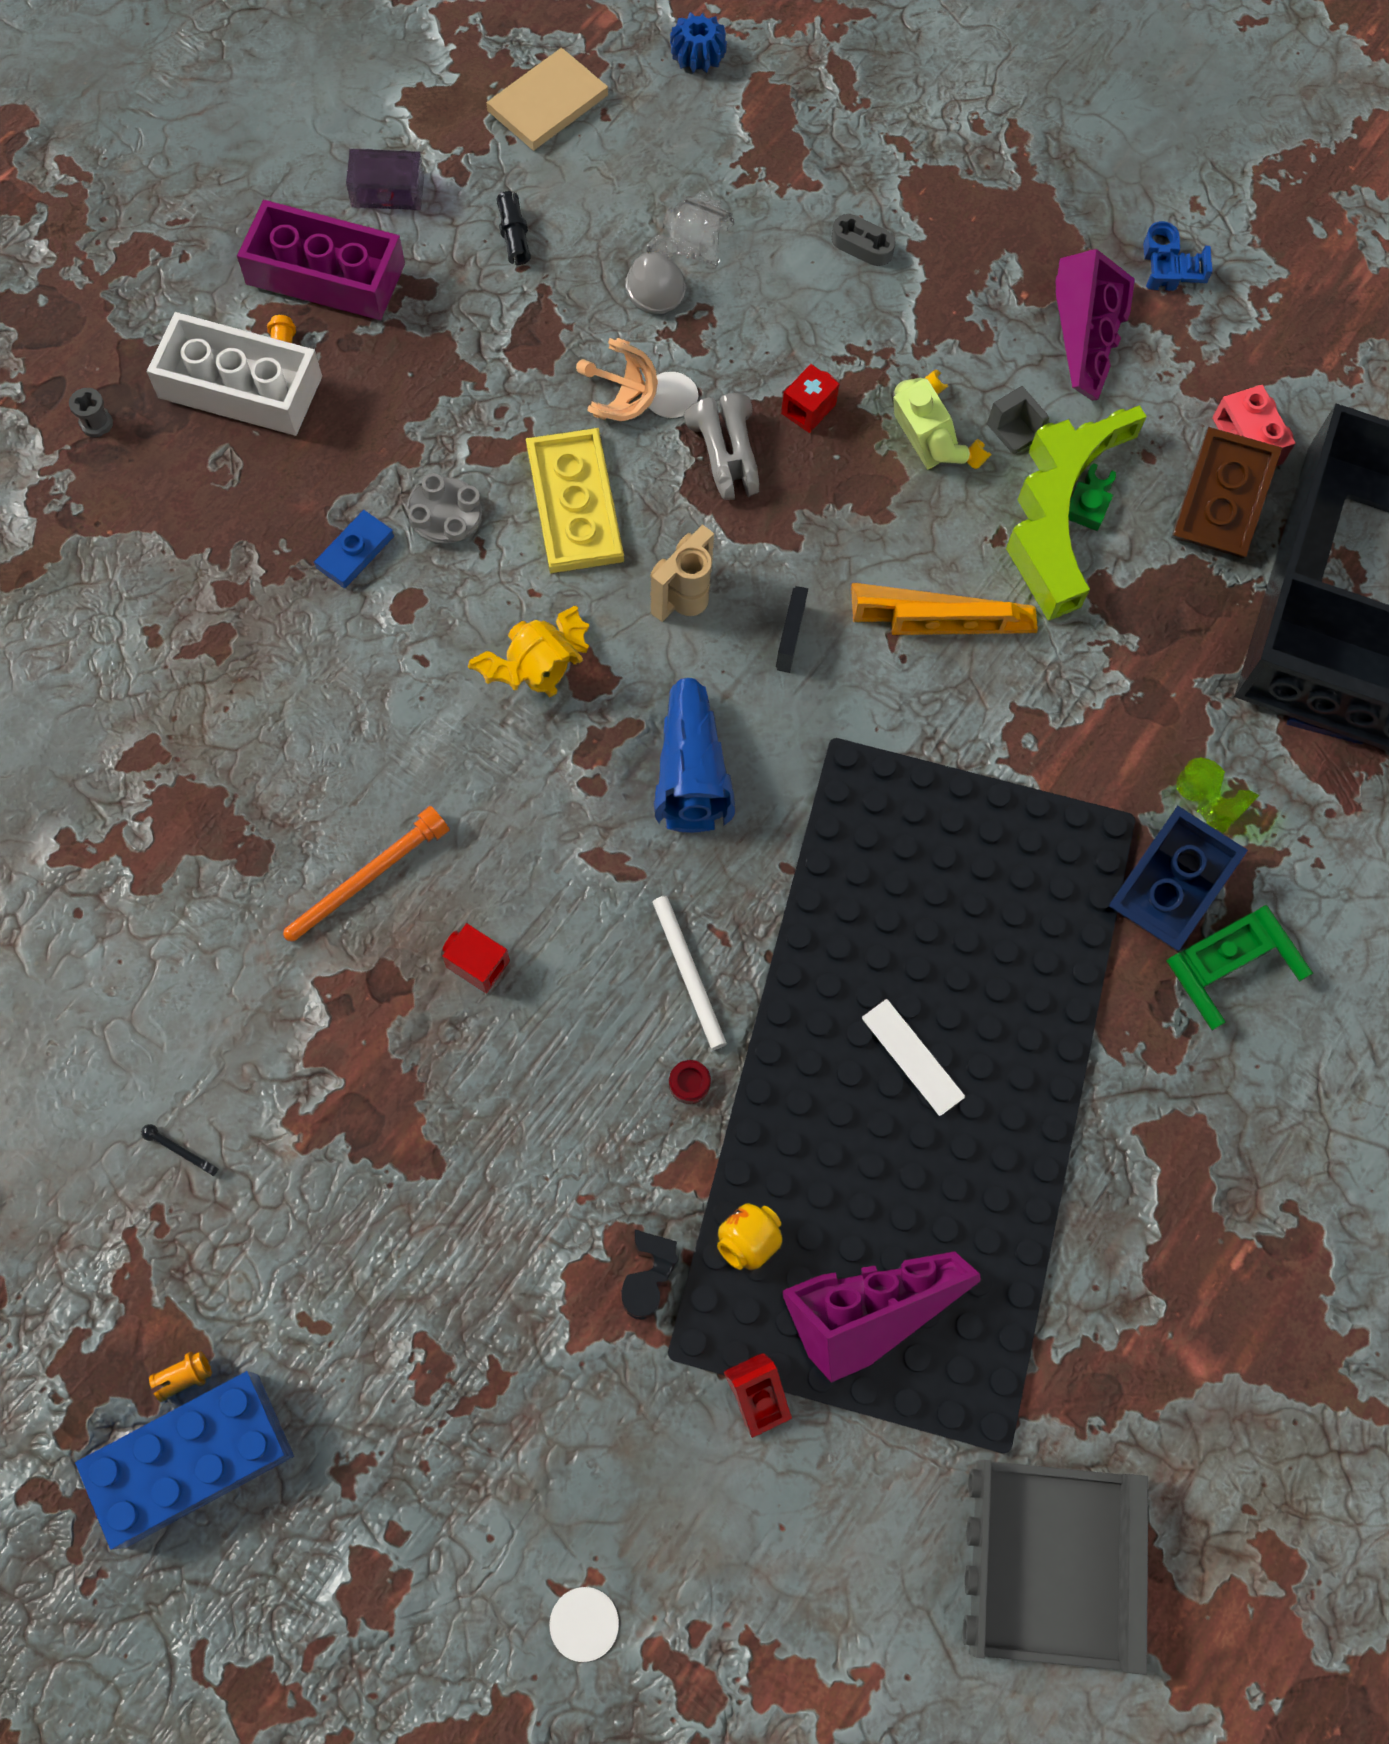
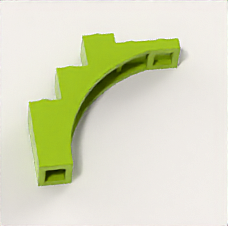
[1006,405,1147,621]

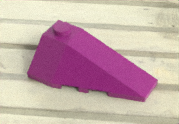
[1055,249,1135,401]
[783,1251,980,1382]

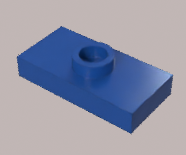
[314,510,394,589]

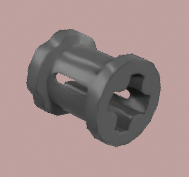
[69,388,113,437]

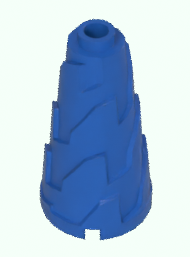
[654,678,735,833]

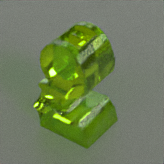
[1176,757,1260,833]

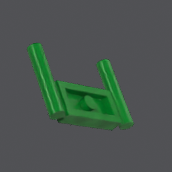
[1166,905,1313,1031]

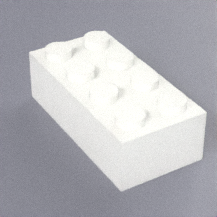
[146,312,322,436]

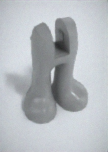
[684,393,760,500]

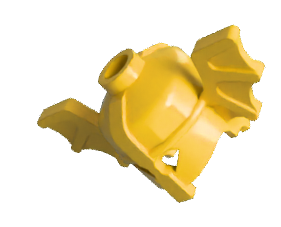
[468,606,589,698]

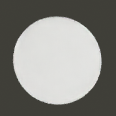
[649,372,698,418]
[549,1587,619,1662]

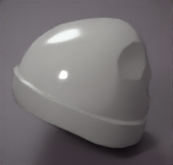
[626,251,686,314]

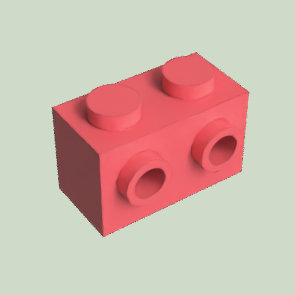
[1212,384,1296,466]

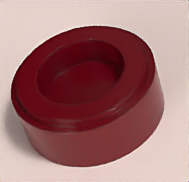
[669,1060,711,1104]

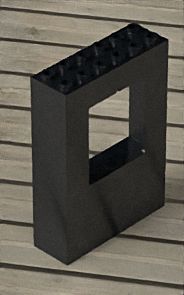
[1234,403,1389,751]

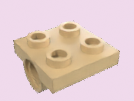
[650,524,714,622]

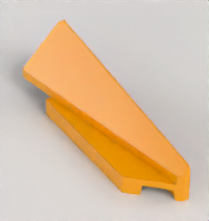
[851,583,1038,635]

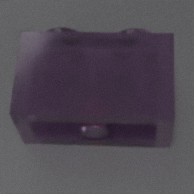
[346,149,424,210]

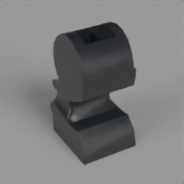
[621,1229,679,1320]

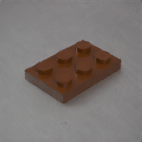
[1171,427,1282,558]

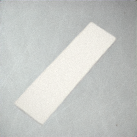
[862,999,965,1116]

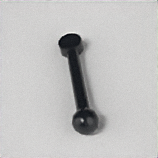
[141,1124,219,1176]

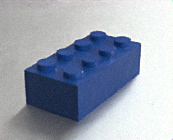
[75,1371,295,1550]

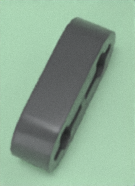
[831,214,895,266]

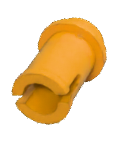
[267,315,296,343]
[149,1351,212,1402]

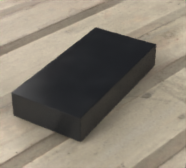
[776,586,809,673]

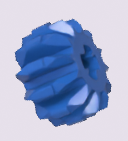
[670,12,727,73]

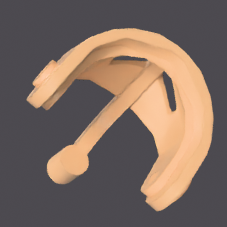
[576,338,658,421]

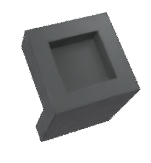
[987,386,1049,454]

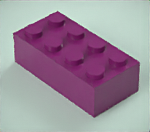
[237,199,405,320]

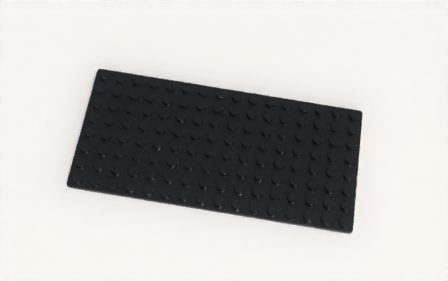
[668,738,1135,1454]

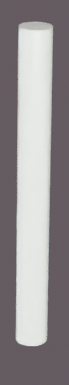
[652,896,727,1050]

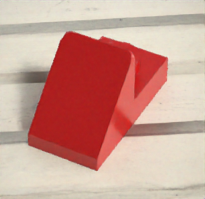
[724,1353,792,1438]

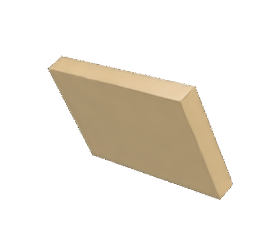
[486,47,608,151]

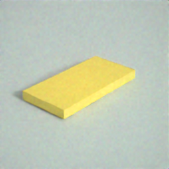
[526,428,624,573]

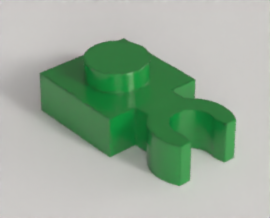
[1068,463,1116,532]

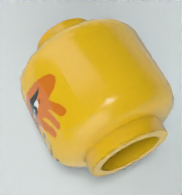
[717,1203,782,1270]

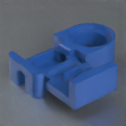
[1143,221,1213,291]

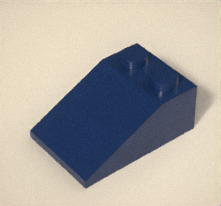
[1108,805,1248,952]

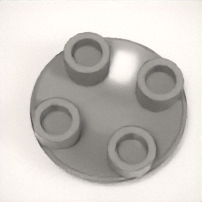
[406,473,482,544]

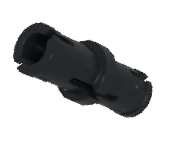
[496,191,531,265]

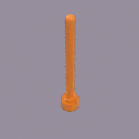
[283,806,450,942]

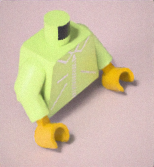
[893,369,992,470]

